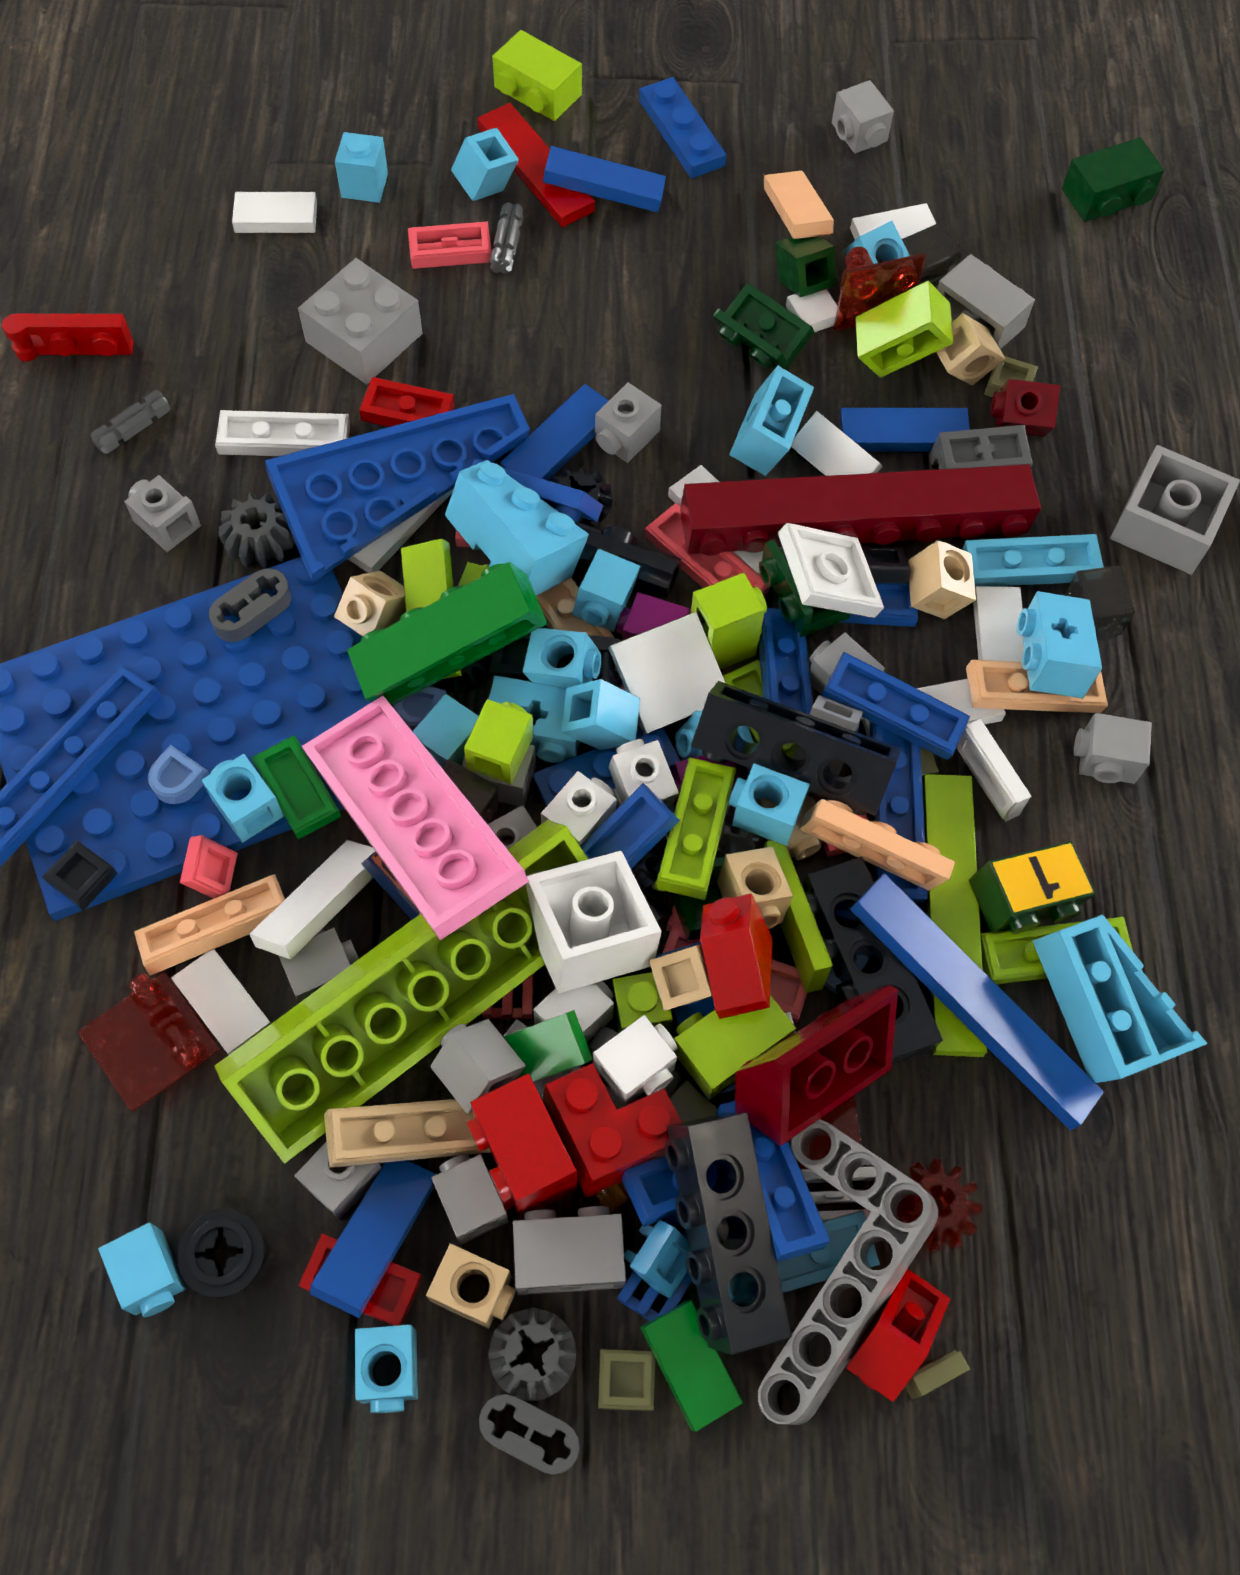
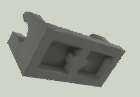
[929,425,1033,469]

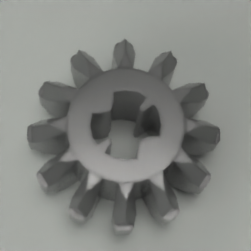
[218,492,295,569]

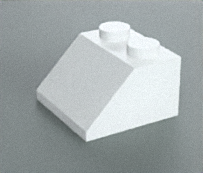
[526,851,662,994]

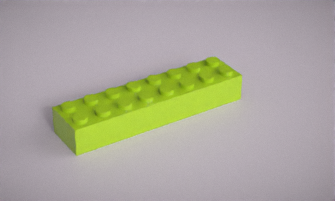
[215,820,588,1164]

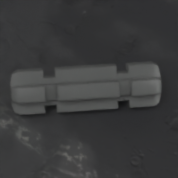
[490,202,524,274]
[90,390,171,454]

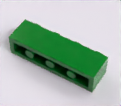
[347,562,547,706]

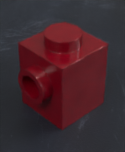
[990,379,1060,437]

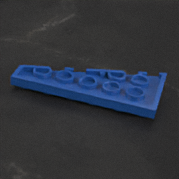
[265,394,530,583]

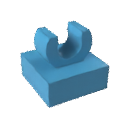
[624,1220,690,1299]

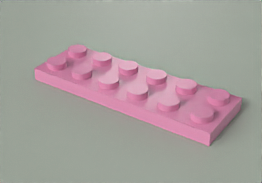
[302,696,529,940]

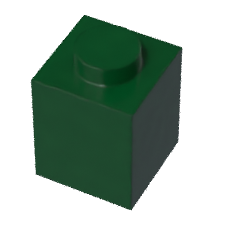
[775,236,837,298]

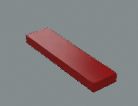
[477,102,595,227]

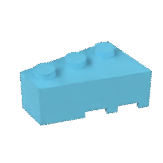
[445,460,589,596]
[1033,915,1207,1083]

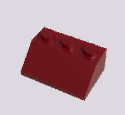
[735,985,898,1146]

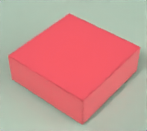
[180,835,238,899]

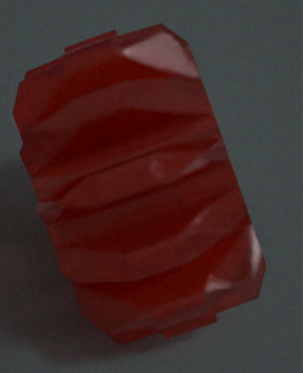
[897,1159,982,1253]

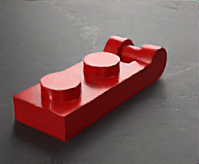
[2,313,134,362]

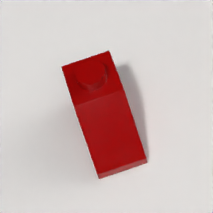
[700,893,773,1019]
[846,1269,951,1402]

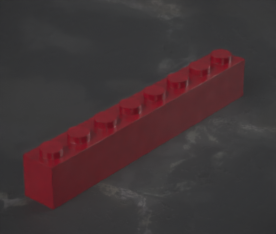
[680,464,1041,556]

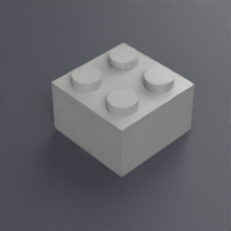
[298,258,423,385]
[1110,445,1240,575]

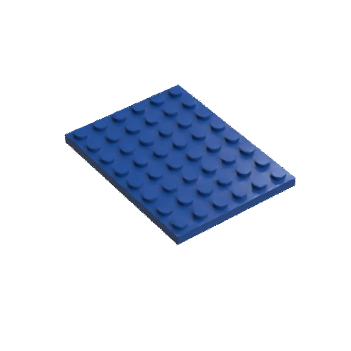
[0,557,372,921]

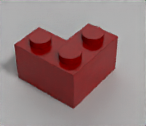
[542,1063,682,1198]
[466,1073,577,1220]

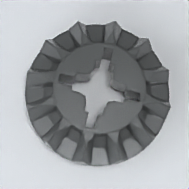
[488,1307,576,1401]

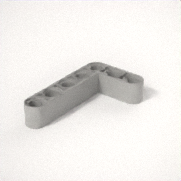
[758,1119,938,1425]

